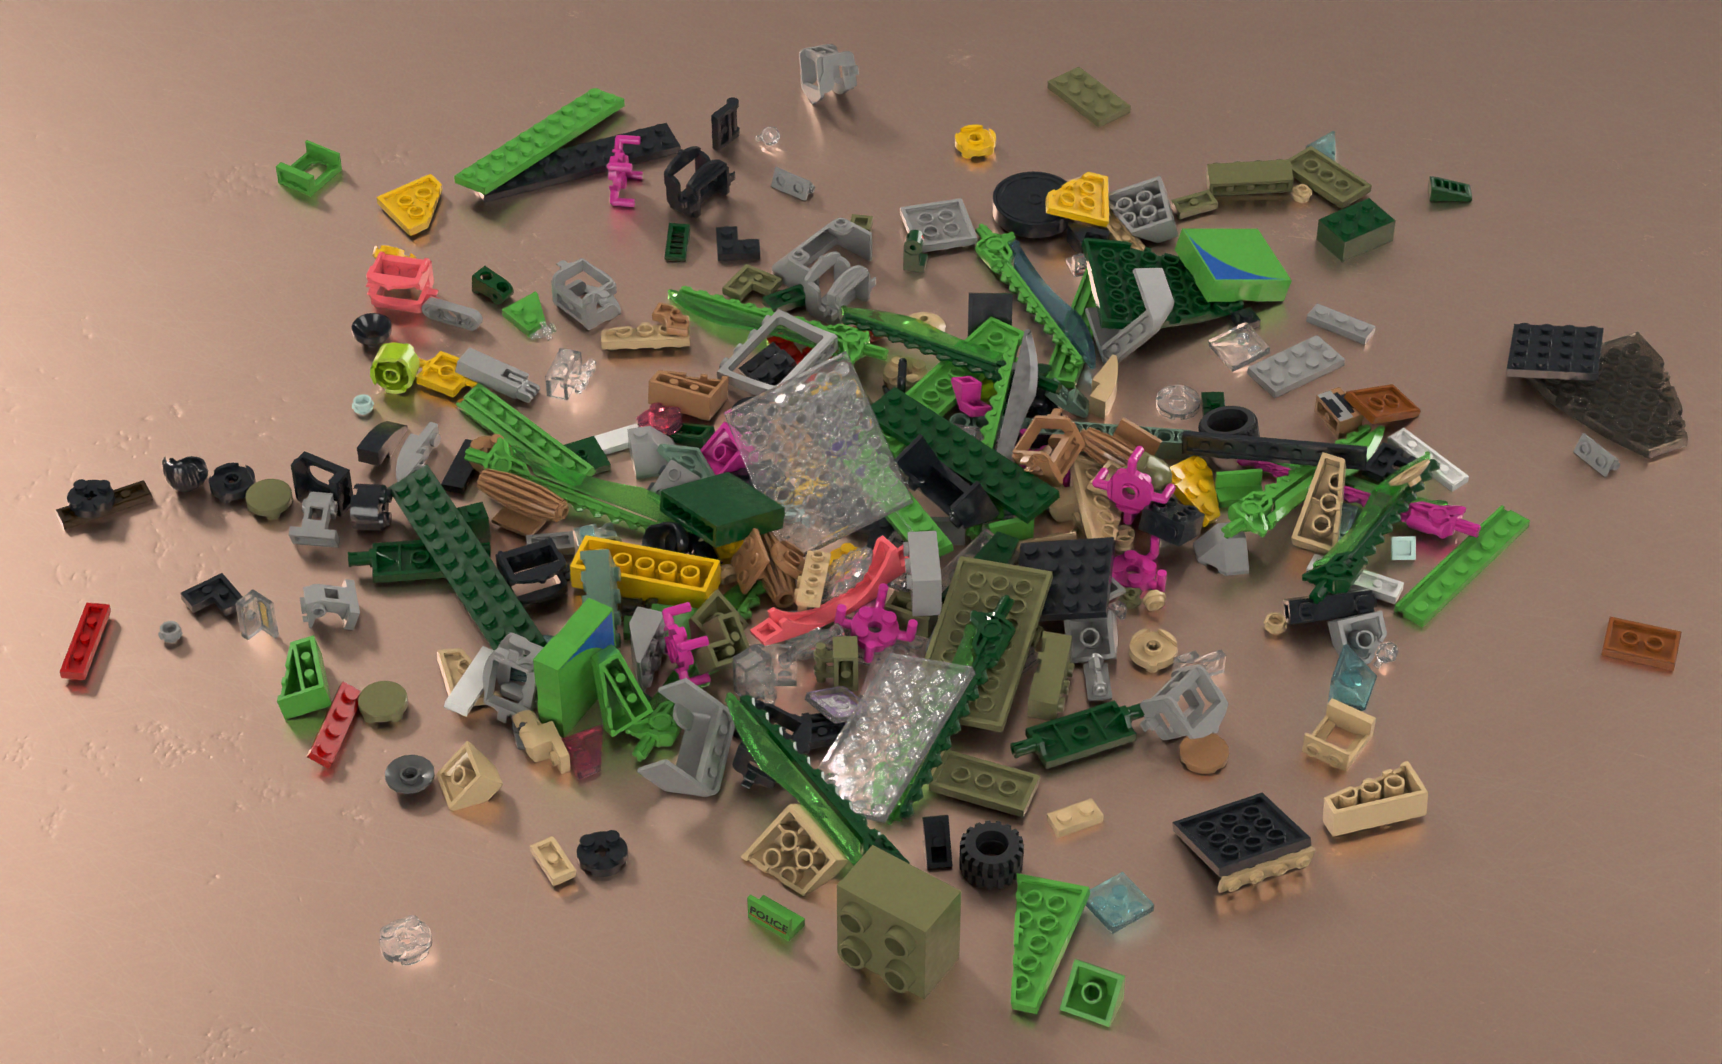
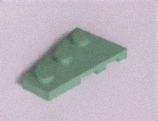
[657,444,715,479]

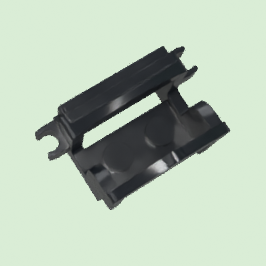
[664,146,736,218]
[495,536,571,607]
[732,703,812,789]

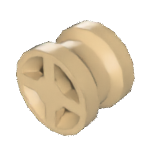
[1115,525,1135,555]

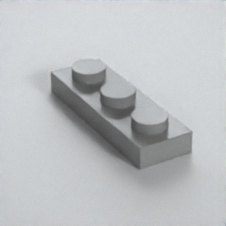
[1306,303,1376,345]

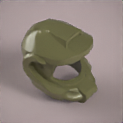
[1116,452,1172,495]

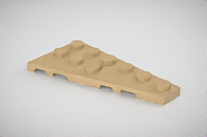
[1070,455,1122,540]

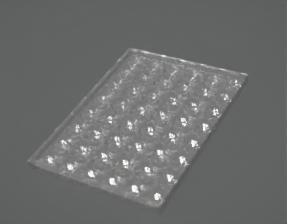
[724,351,914,557]

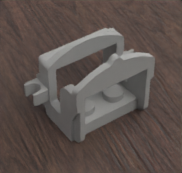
[799,44,859,104]
[804,251,876,325]
[551,258,621,330]
[483,632,544,723]
[1140,664,1228,740]

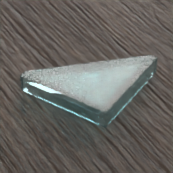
[1306,131,1336,162]

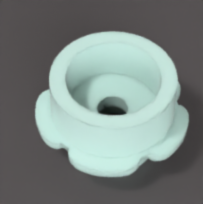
[352,394,374,415]

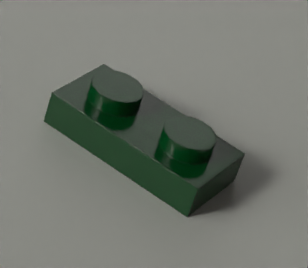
[762,284,805,312]

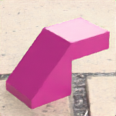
[951,376,992,417]

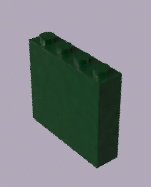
[660,472,785,548]

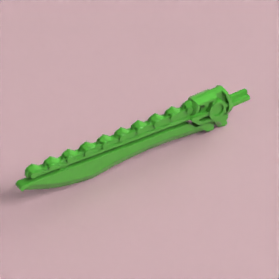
[1221,424,1385,539]

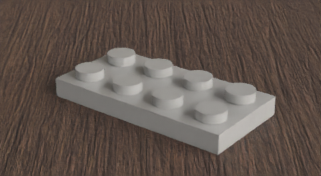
[1247,335,1345,398]

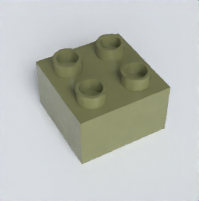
[837,845,961,999]

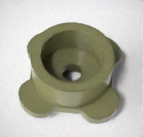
[1118,587,1142,609]

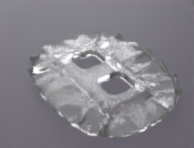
[821,546,874,603]

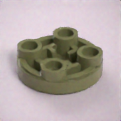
[245,479,293,520]
[358,681,408,723]

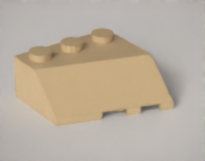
[741,804,850,896]

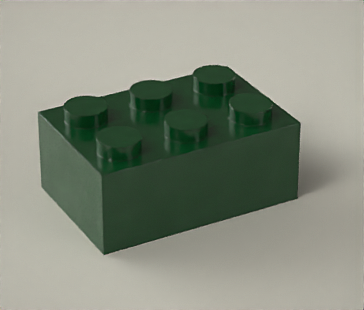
[1316,198,1396,262]

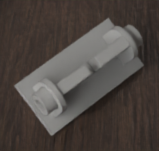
[771,167,815,201]
[1573,433,1620,477]
[1083,653,1112,701]

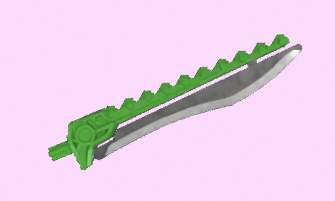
[965,329,1038,540]

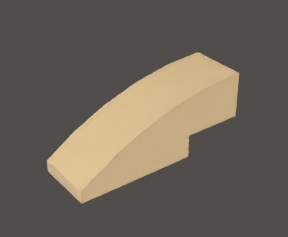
[1089,355,1118,419]

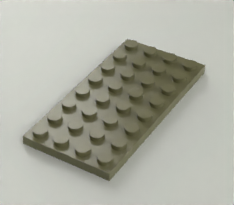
[907,556,1053,732]

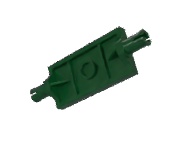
[348,540,491,583]
[1010,700,1145,769]

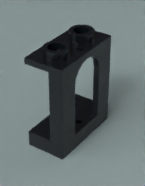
[291,451,353,517]

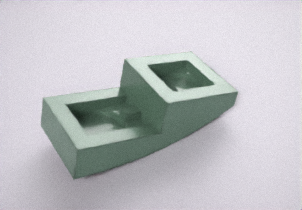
[1045,377,1089,418]

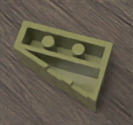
[1027,631,1075,721]

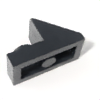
[1067,222,1110,257]
[922,815,953,869]

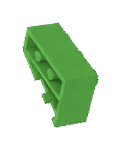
[277,635,332,720]
[591,644,654,737]

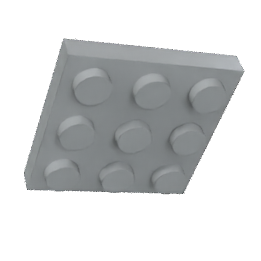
[900,198,977,253]

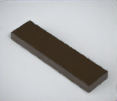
[56,480,153,530]

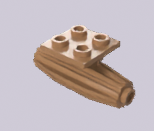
[1080,417,1162,467]
[477,468,569,537]
[730,528,796,608]

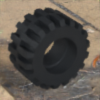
[959,821,1024,890]

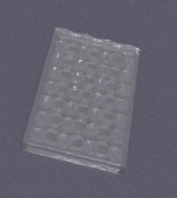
[798,653,975,823]

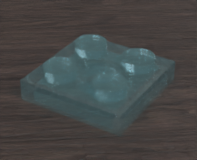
[1086,872,1154,934]

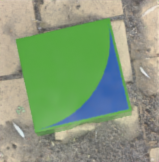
[1175,228,1292,302]
[533,598,616,738]

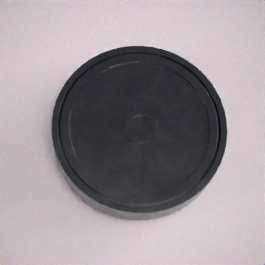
[992,171,1074,238]

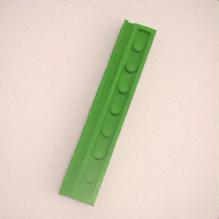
[1046,268,1096,389]
[456,383,596,491]
[843,447,954,557]
[1394,505,1530,628]

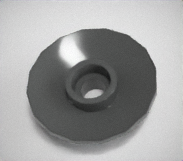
[385,754,435,794]

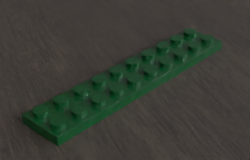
[863,387,1060,524]

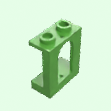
[276,140,342,196]

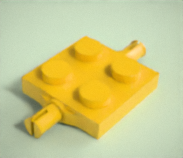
[416,351,478,397]

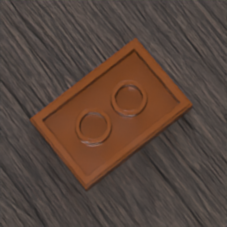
[1343,384,1421,425]
[1601,616,1682,671]

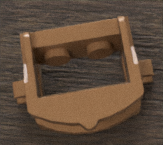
[1012,408,1086,487]

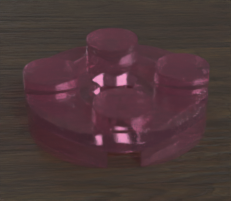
[636,403,683,436]

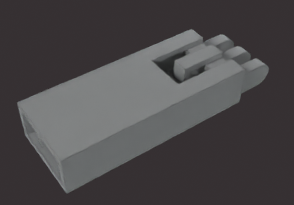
[455,347,540,403]

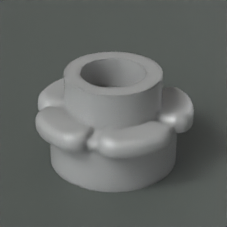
[158,621,183,643]

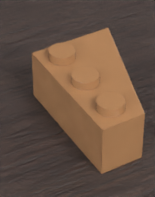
[648,370,729,421]

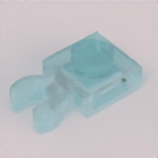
[573,523,617,548]

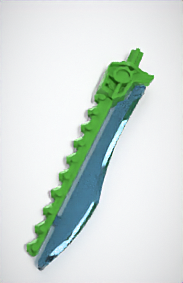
[975,223,1096,369]

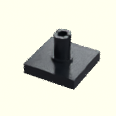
[968,292,1013,336]

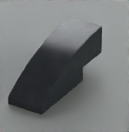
[357,421,408,466]

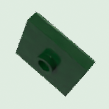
[564,436,611,475]

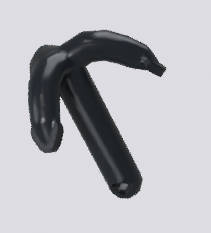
[882,358,907,394]

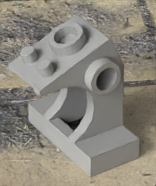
[288,492,340,548]
[300,579,360,630]

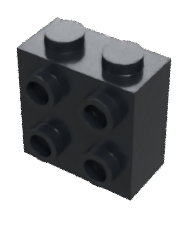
[1138,497,1205,546]

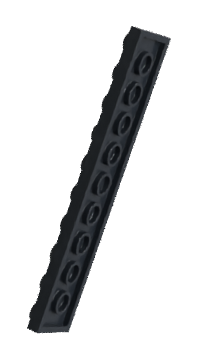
[479,123,681,203]

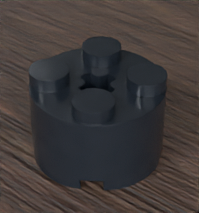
[350,483,393,531]

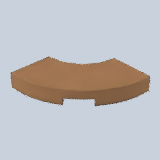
[652,303,690,337]

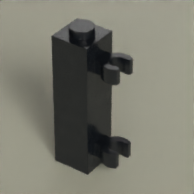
[1283,589,1377,624]

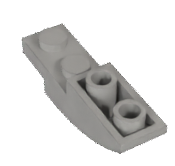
[396,422,441,482]

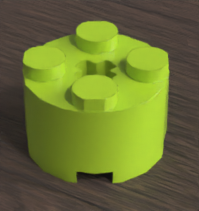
[370,342,420,394]

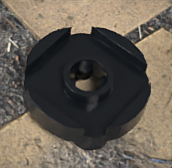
[209,462,256,503]
[67,479,115,518]
[577,830,628,877]

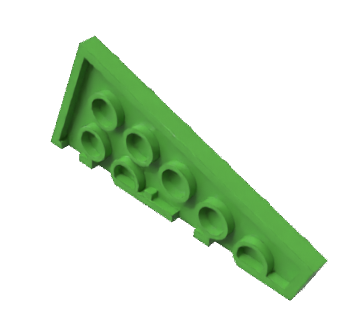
[1011,873,1091,1014]

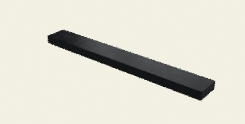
[1182,430,1367,470]

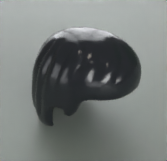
[162,456,208,492]
[641,522,690,554]

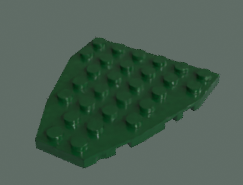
[1082,238,1244,329]

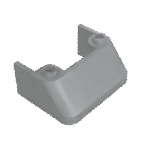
[772,218,872,287]
[1085,268,1174,363]
[637,678,736,797]

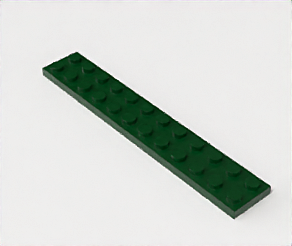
[388,464,547,668]

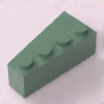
[580,549,621,648]

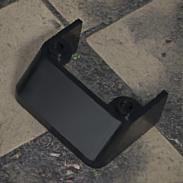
[894,434,1000,529]

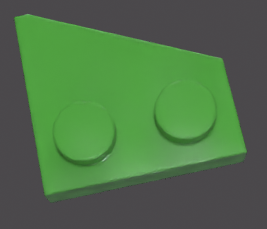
[502,291,546,337]

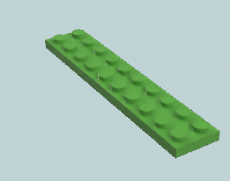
[454,88,625,195]
[859,317,1024,459]

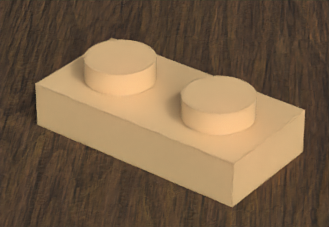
[1047,798,1104,838]
[530,836,576,886]

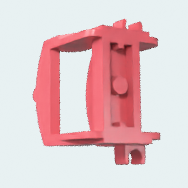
[366,251,440,313]

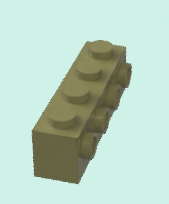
[1205,159,1294,196]

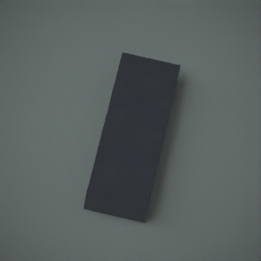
[441,439,476,494]

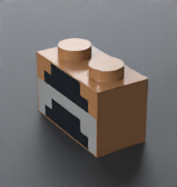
[1314,387,1364,439]

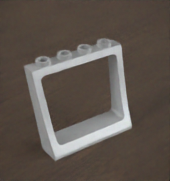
[717,309,838,407]

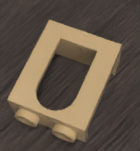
[1302,698,1376,772]

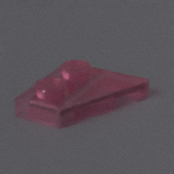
[562,724,603,780]

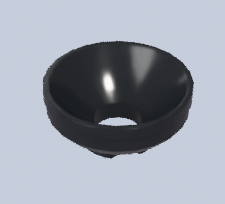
[351,313,392,347]

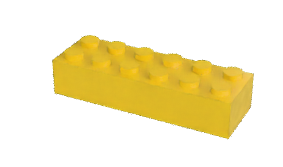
[570,535,721,608]

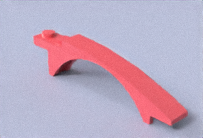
[750,535,908,646]

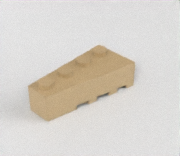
[1291,452,1346,558]
[1323,761,1428,837]

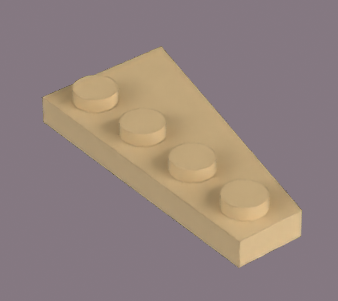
[601,316,690,350]

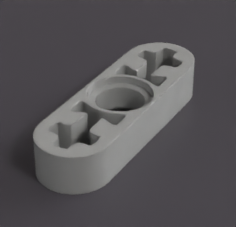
[422,297,483,331]

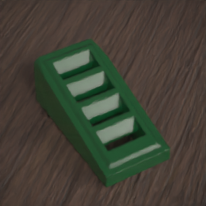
[1428,176,1472,201]
[664,223,690,261]
[665,422,715,449]

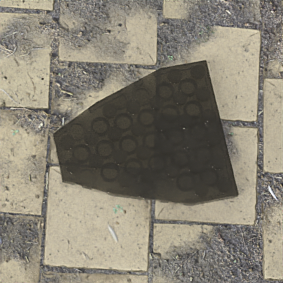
[1527,332,1688,459]

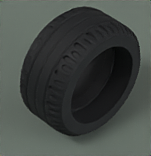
[1198,406,1260,459]

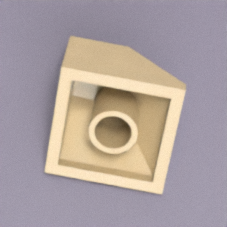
[436,741,503,811]

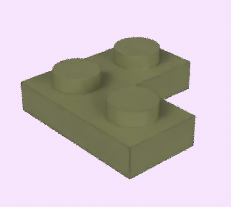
[722,264,782,301]

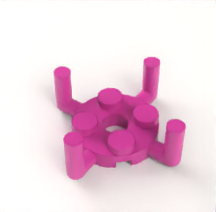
[607,135,643,207]
[1092,446,1175,525]
[1112,535,1167,592]
[834,583,918,663]
[662,602,711,686]

